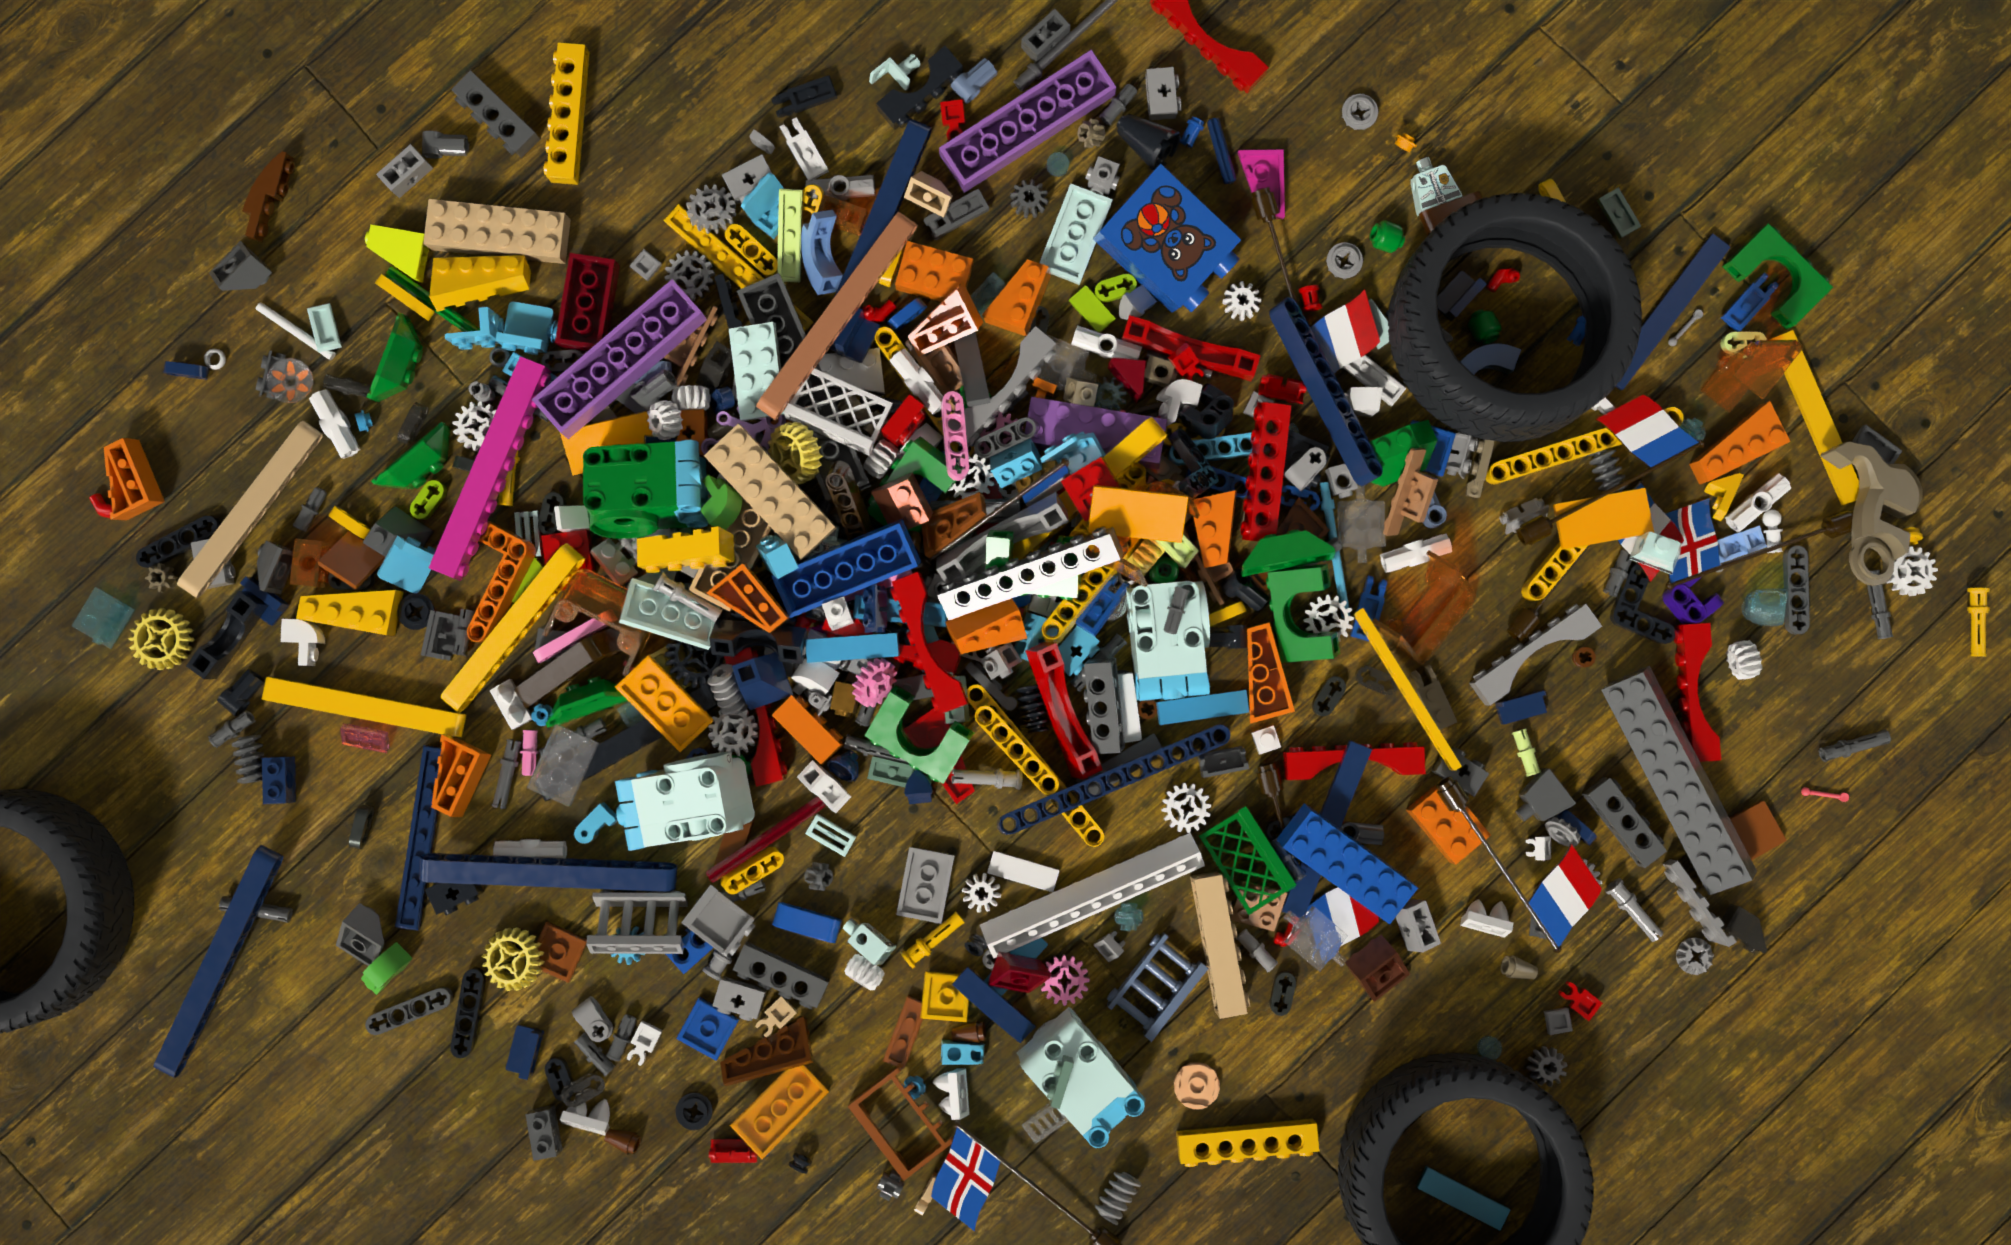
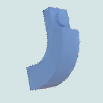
[801,210,843,295]
[1460,344,1521,375]

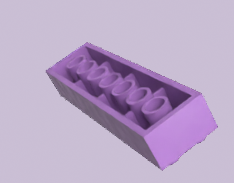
[939,50,1116,193]
[532,279,707,439]

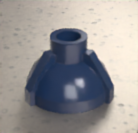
[827,750,858,782]

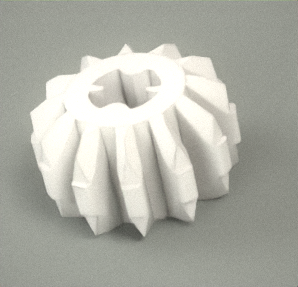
[1222,281,1261,321]
[672,385,711,411]
[647,400,683,440]
[863,439,899,479]
[1726,640,1763,680]
[962,873,1001,913]
[844,954,885,990]

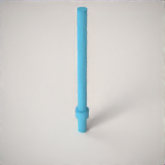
[1320,482,1350,618]

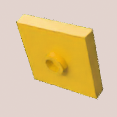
[920,971,969,1022]

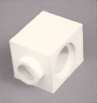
[822,596,854,631]

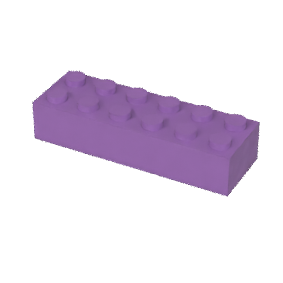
[1025,397,1167,470]

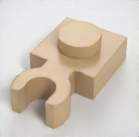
[755,996,798,1037]
[914,1172,937,1215]

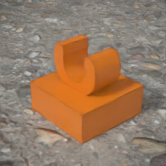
[1032,377,1057,399]

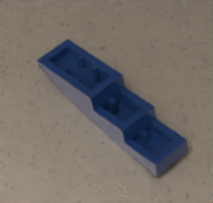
[952,966,1036,1043]

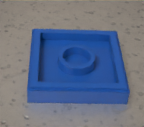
[1410,420,1456,477]
[676,997,739,1061]

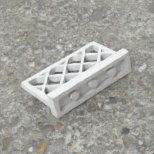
[784,368,893,456]

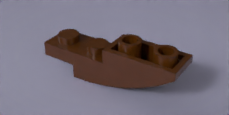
[242,152,295,243]

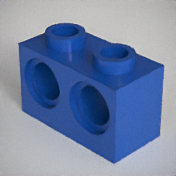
[666,928,713,974]

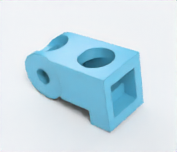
[574,802,618,844]
[941,1040,985,1065]

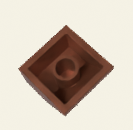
[871,472,933,530]
[1345,935,1410,1002]

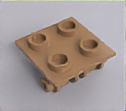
[1230,880,1287,931]

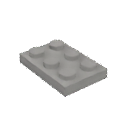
[896,847,955,924]

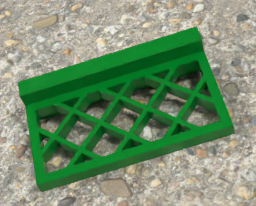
[1199,806,1296,915]

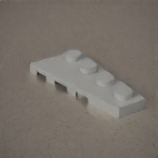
[1663,859,1737,947]

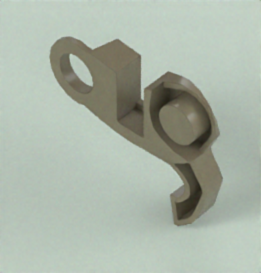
[1821,442,1923,586]

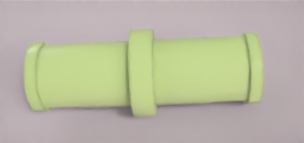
[1512,729,1541,776]

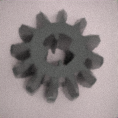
[1010,179,1048,219]

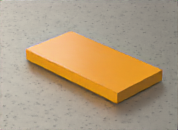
[560,411,653,476]
[1088,485,1188,543]
[1553,488,1655,550]
[615,655,714,752]
[729,1065,829,1159]

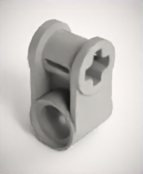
[1284,447,1327,491]
[572,996,613,1042]

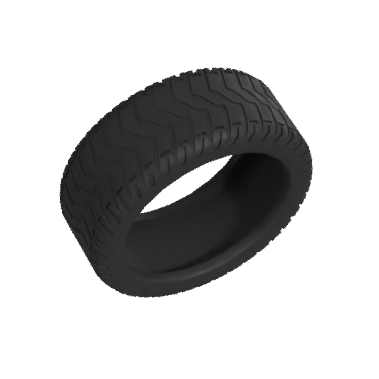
[1388,193,1642,442]
[0,789,134,1034]
[1338,1053,1594,1245]

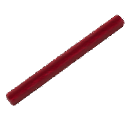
[706,796,826,883]

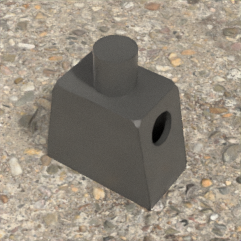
[1515,768,1576,822]

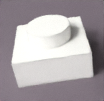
[1251,726,1281,755]

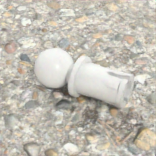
[1762,509,1783,553]

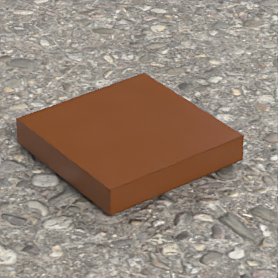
[318,531,386,589]
[1730,800,1787,860]
[537,921,587,983]

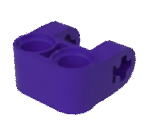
[1662,577,1724,624]

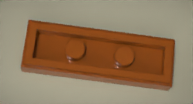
[883,995,923,1069]

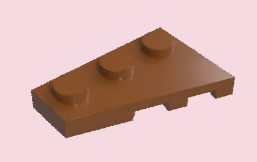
[921,492,987,559]

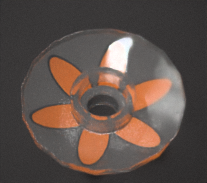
[266,358,313,403]

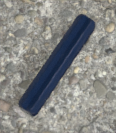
[1207,118,1236,184]

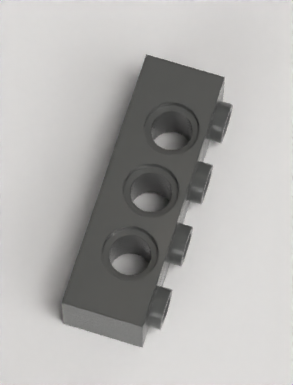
[451,70,540,158]
[1082,658,1125,754]
[1582,777,1667,868]
[733,942,830,1009]

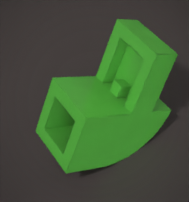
[700,475,742,530]
[361,942,413,995]

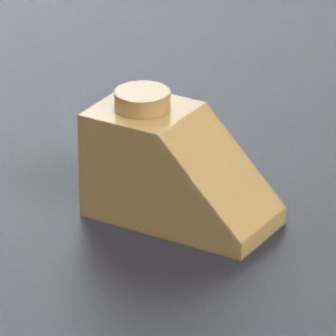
[904,171,952,217]

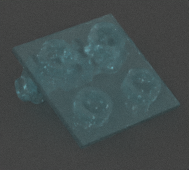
[72,587,135,649]

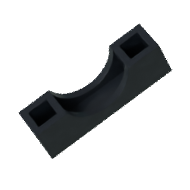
[876,46,963,130]
[186,591,269,679]
[709,619,808,664]

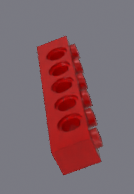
[1240,402,1291,542]

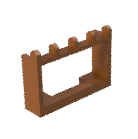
[848,1066,953,1180]

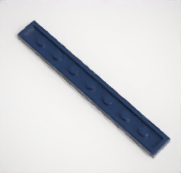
[1616,234,1731,390]
[1281,740,1372,920]
[395,745,441,931]

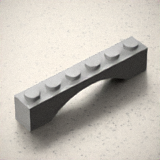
[948,326,1057,447]
[936,492,1069,583]
[1469,603,1602,705]

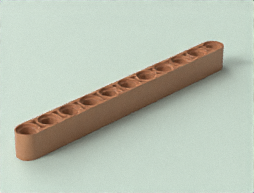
[756,212,918,420]

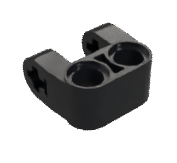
[1177,383,1234,439]

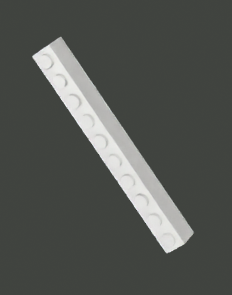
[980,833,1205,958]

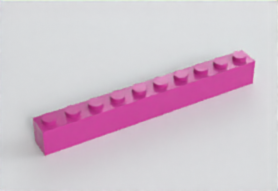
[428,357,551,581]

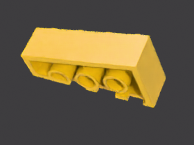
[429,255,531,312]
[637,526,735,573]
[296,590,404,636]

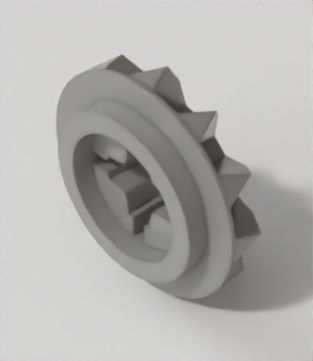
[1342,94,1378,130]
[1326,243,1363,279]
[1545,817,1581,847]
[1676,938,1714,975]

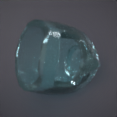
[1741,588,1788,627]

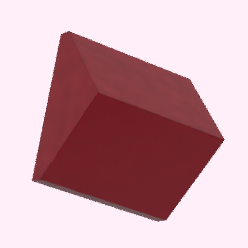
[1107,358,1146,403]
[988,951,1051,993]

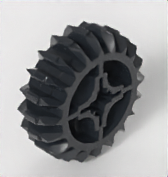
[664,638,725,688]

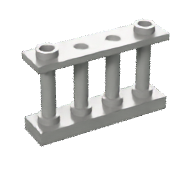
[586,890,688,954]

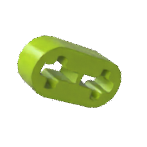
[1094,274,1137,303]
[410,480,447,520]

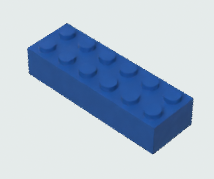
[771,519,921,618]
[1276,803,1418,924]

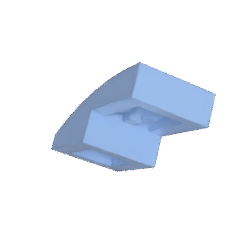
[1717,526,1767,563]

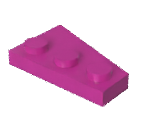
[1237,150,1285,219]

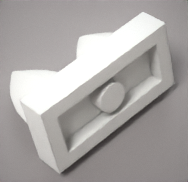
[490,679,532,730]
[1460,899,1513,938]
[932,1068,969,1120]
[560,1098,610,1135]

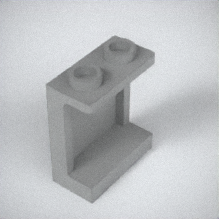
[681,885,755,957]

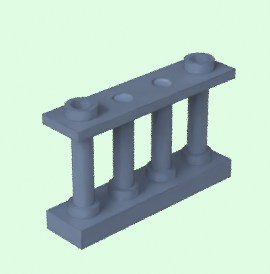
[1106,932,1209,1042]

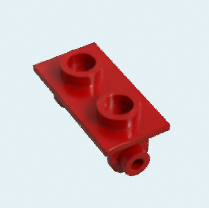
[1258,373,1307,404]
[709,1139,757,1163]

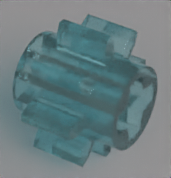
[1679,418,1705,440]
[1115,902,1143,931]

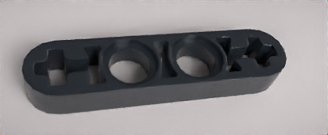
[136,516,221,568]
[450,968,486,1058]

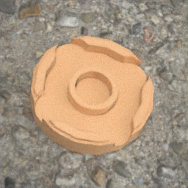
[1174,1062,1220,1109]

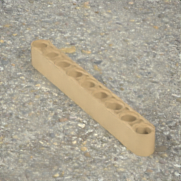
[177,421,323,598]

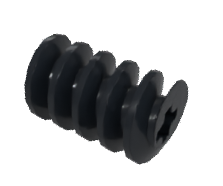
[1016,685,1049,733]

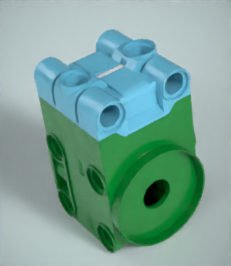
[583,440,710,539]

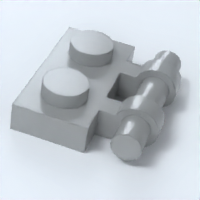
[590,538,645,588]

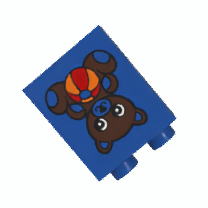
[1093,164,1241,313]

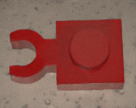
[940,99,966,141]
[1168,343,1204,382]
[1558,981,1603,1021]

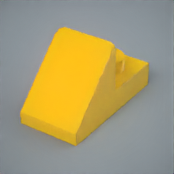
[1704,473,1744,521]

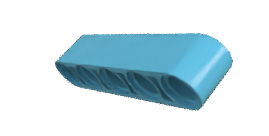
[1168,430,1272,466]

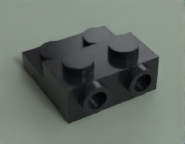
[1283,430,1331,490]

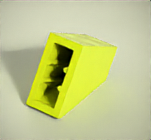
[365,225,429,283]

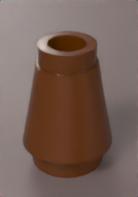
[951,1020,986,1043]
[604,1128,641,1155]

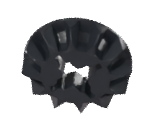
[397,593,435,630]
[676,1093,713,1130]

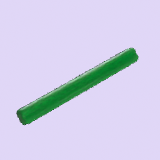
[385,267,480,332]

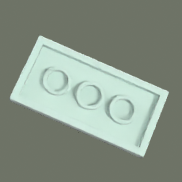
[1040,184,1113,285]
[729,322,786,421]
[619,578,720,650]

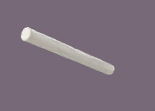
[256,302,336,360]

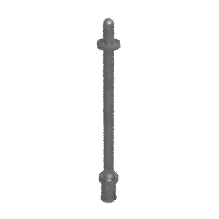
[1013,0,1118,92]

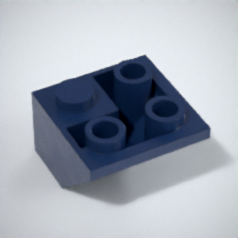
[732,652,794,710]

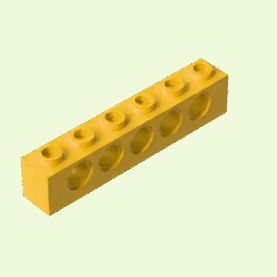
[544,43,590,185]
[1176,1119,1319,1167]

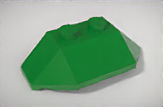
[367,312,423,402]
[1370,420,1437,487]
[371,422,451,489]
[1241,530,1335,577]
[546,676,628,728]

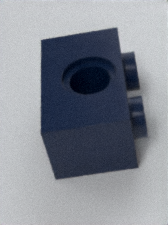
[262,756,296,804]

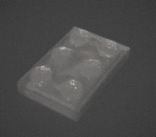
[527,724,599,807]

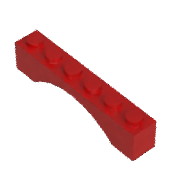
[1150,0,1269,94]
[1122,315,1261,382]
[890,572,969,714]
[822,609,962,676]
[1674,623,1721,762]
[1025,642,1103,779]
[724,647,788,787]
[1283,742,1426,780]

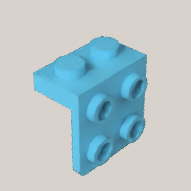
[741,172,784,239]
[495,302,554,355]
[445,307,505,350]
[1040,431,1106,474]
[377,535,436,594]

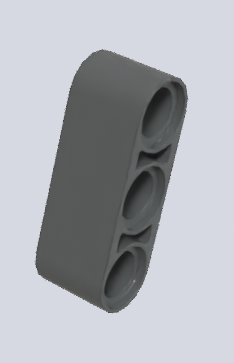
[974,417,1039,458]

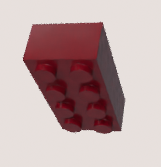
[555,253,620,352]

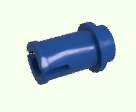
[1180,117,1204,148]

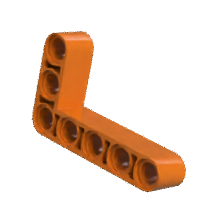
[467,521,536,643]

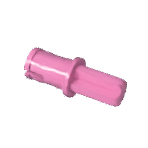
[520,730,539,776]

